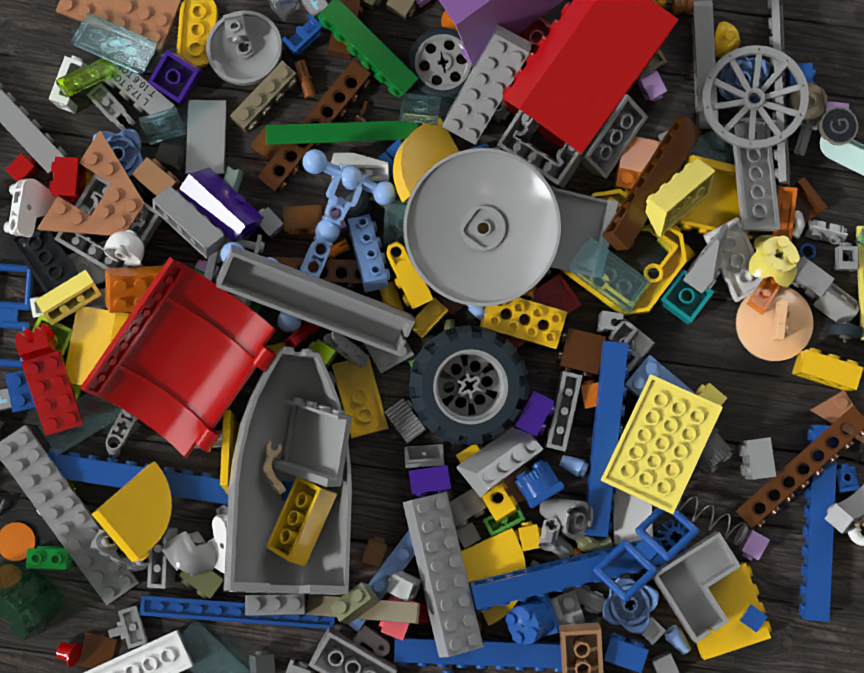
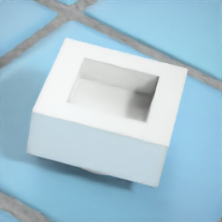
[642,617,666,645]

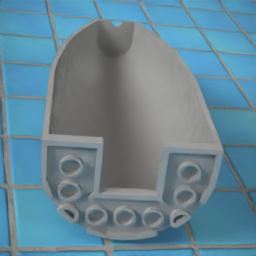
[224,347,352,595]

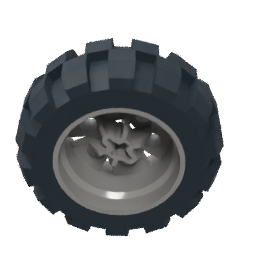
[409,325,529,446]

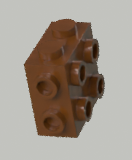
[556,328,606,378]

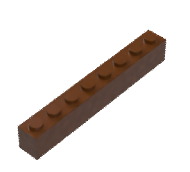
[602,116,702,251]

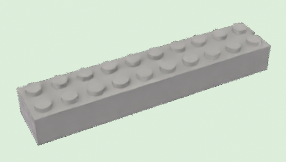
[216,244,415,356]

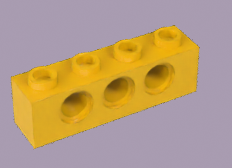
[456,445,518,524]

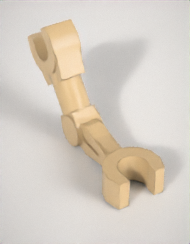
[262,441,286,495]

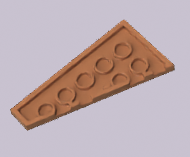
[56,0,182,52]

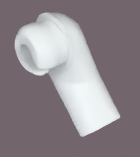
[792,210,805,239]

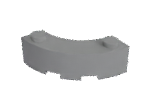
[824,485,864,534]

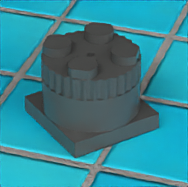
[695,425,732,474]

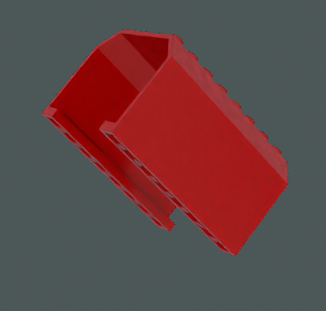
[502,0,679,155]

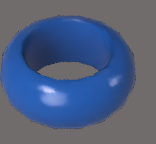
[798,243,816,260]

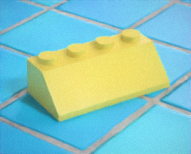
[645,158,715,237]

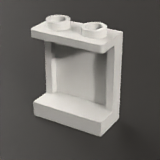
[49,56,91,114]

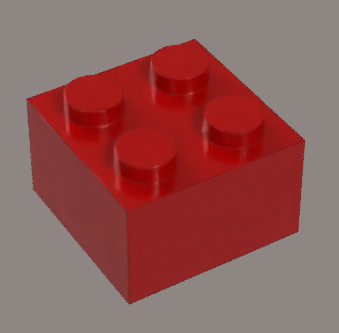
[49,156,87,202]

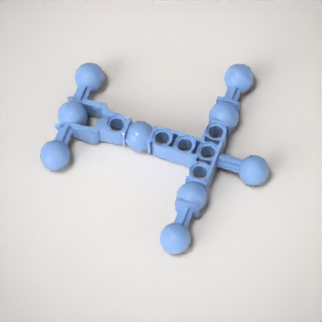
[220,149,397,333]

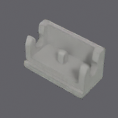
[596,311,624,334]
[404,444,444,468]

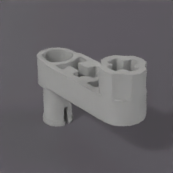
[106,409,138,458]

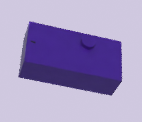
[178,167,264,242]

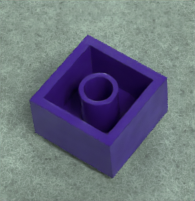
[147,50,204,103]
[514,391,556,437]
[409,465,451,497]

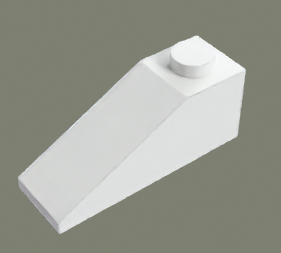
[331,153,389,181]

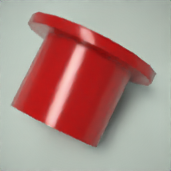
[56,642,82,667]

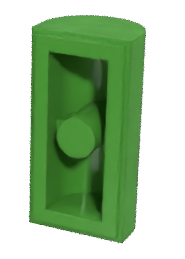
[483,503,526,537]

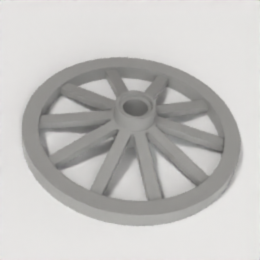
[702,45,809,149]

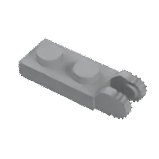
[87,82,136,131]

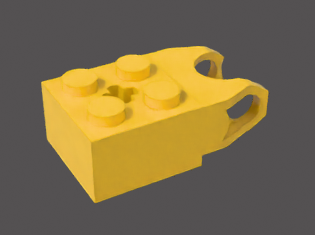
[387,241,433,309]

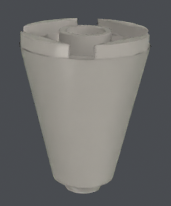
[540,498,593,540]

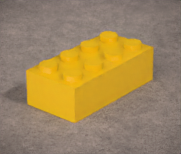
[266,477,337,566]

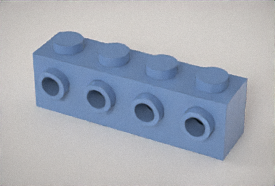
[347,214,391,292]

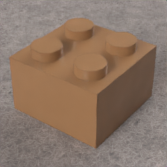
[132,157,180,196]

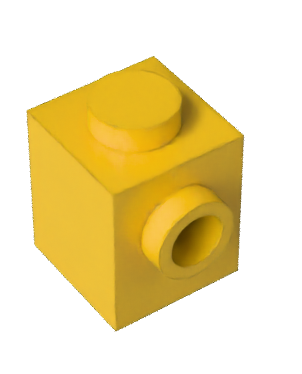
[517,521,542,551]

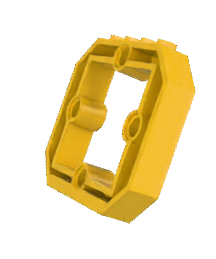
[561,189,687,316]

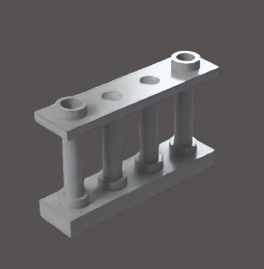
[204,235,265,307]

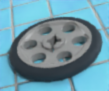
[407,28,474,98]

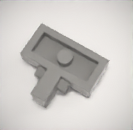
[108,605,148,649]

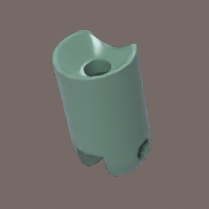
[223,166,245,193]

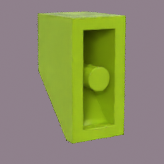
[307,339,338,369]

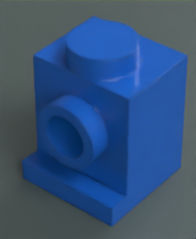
[836,463,860,492]

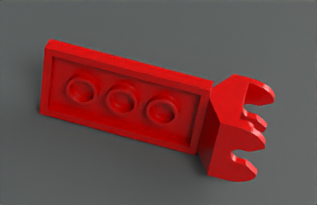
[15,323,84,436]

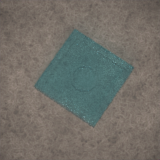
[399,93,441,125]
[139,107,187,145]

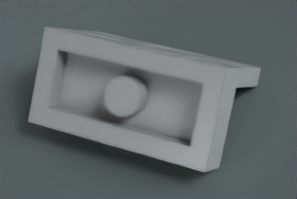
[813,283,860,324]

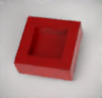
[418,602,430,626]

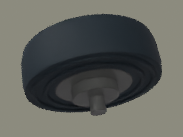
[340,189,372,220]
[828,319,864,343]

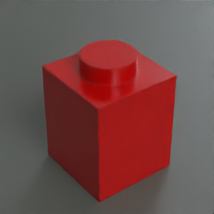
[5,154,39,182]

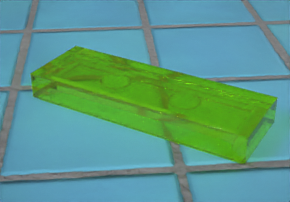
[56,57,116,97]

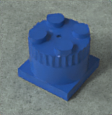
[514,460,564,508]
[505,594,560,645]

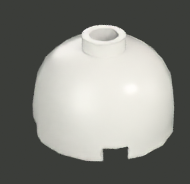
[104,230,144,266]

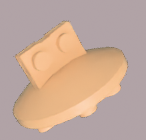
[736,286,813,361]

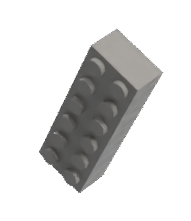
[442,25,532,145]

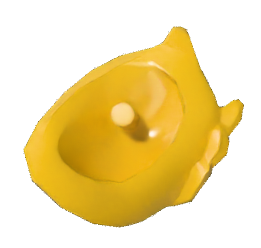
[714,21,741,58]

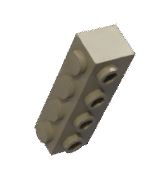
[230,61,298,133]

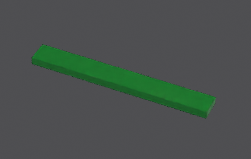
[265,120,418,145]

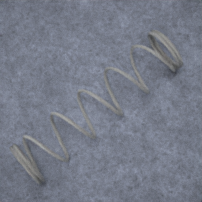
[677,496,749,546]

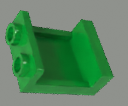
[26,546,77,570]

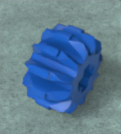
[658,520,690,551]

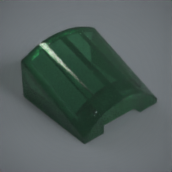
[0,560,64,640]

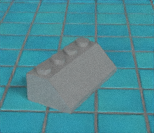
[581,95,648,179]
[456,427,544,498]
[309,627,397,673]

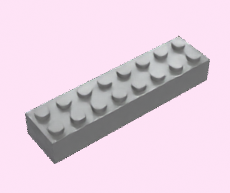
[403,492,484,658]

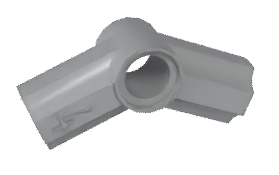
[538,517,574,559]

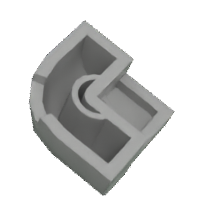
[608,318,655,372]
[162,531,217,576]
[549,590,586,633]

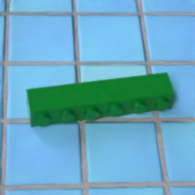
[317,0,419,97]

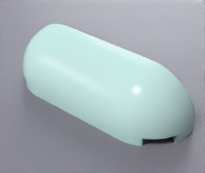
[820,136,864,176]

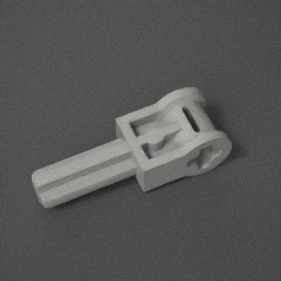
[794,116,821,156]

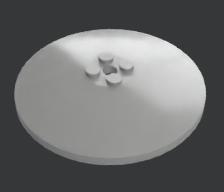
[403,148,561,306]

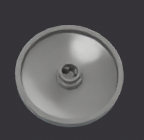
[206,10,283,86]

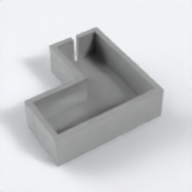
[653,531,741,643]

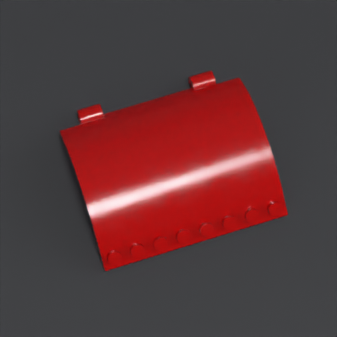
[80,257,277,458]

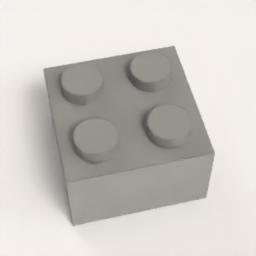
[738,437,776,480]

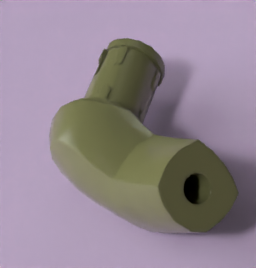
[575,535,613,553]

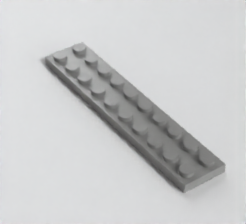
[768,0,790,187]
[0,425,139,605]

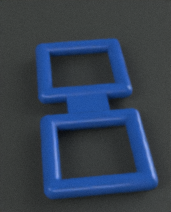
[0,263,34,368]
[593,508,699,602]

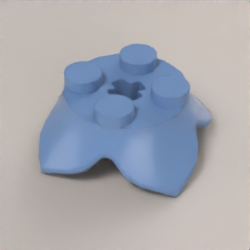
[718,56,771,103]
[93,129,143,177]
[602,577,659,634]

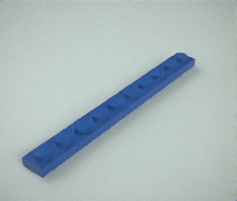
[140,595,335,629]

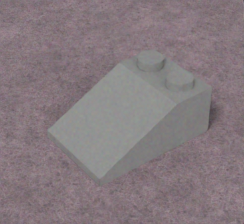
[683,223,728,293]

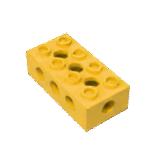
[480,297,567,349]

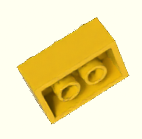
[792,348,864,391]

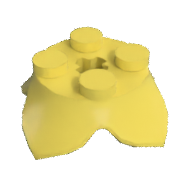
[748,235,800,287]

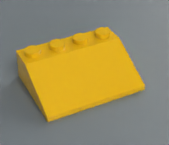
[66,307,130,385]

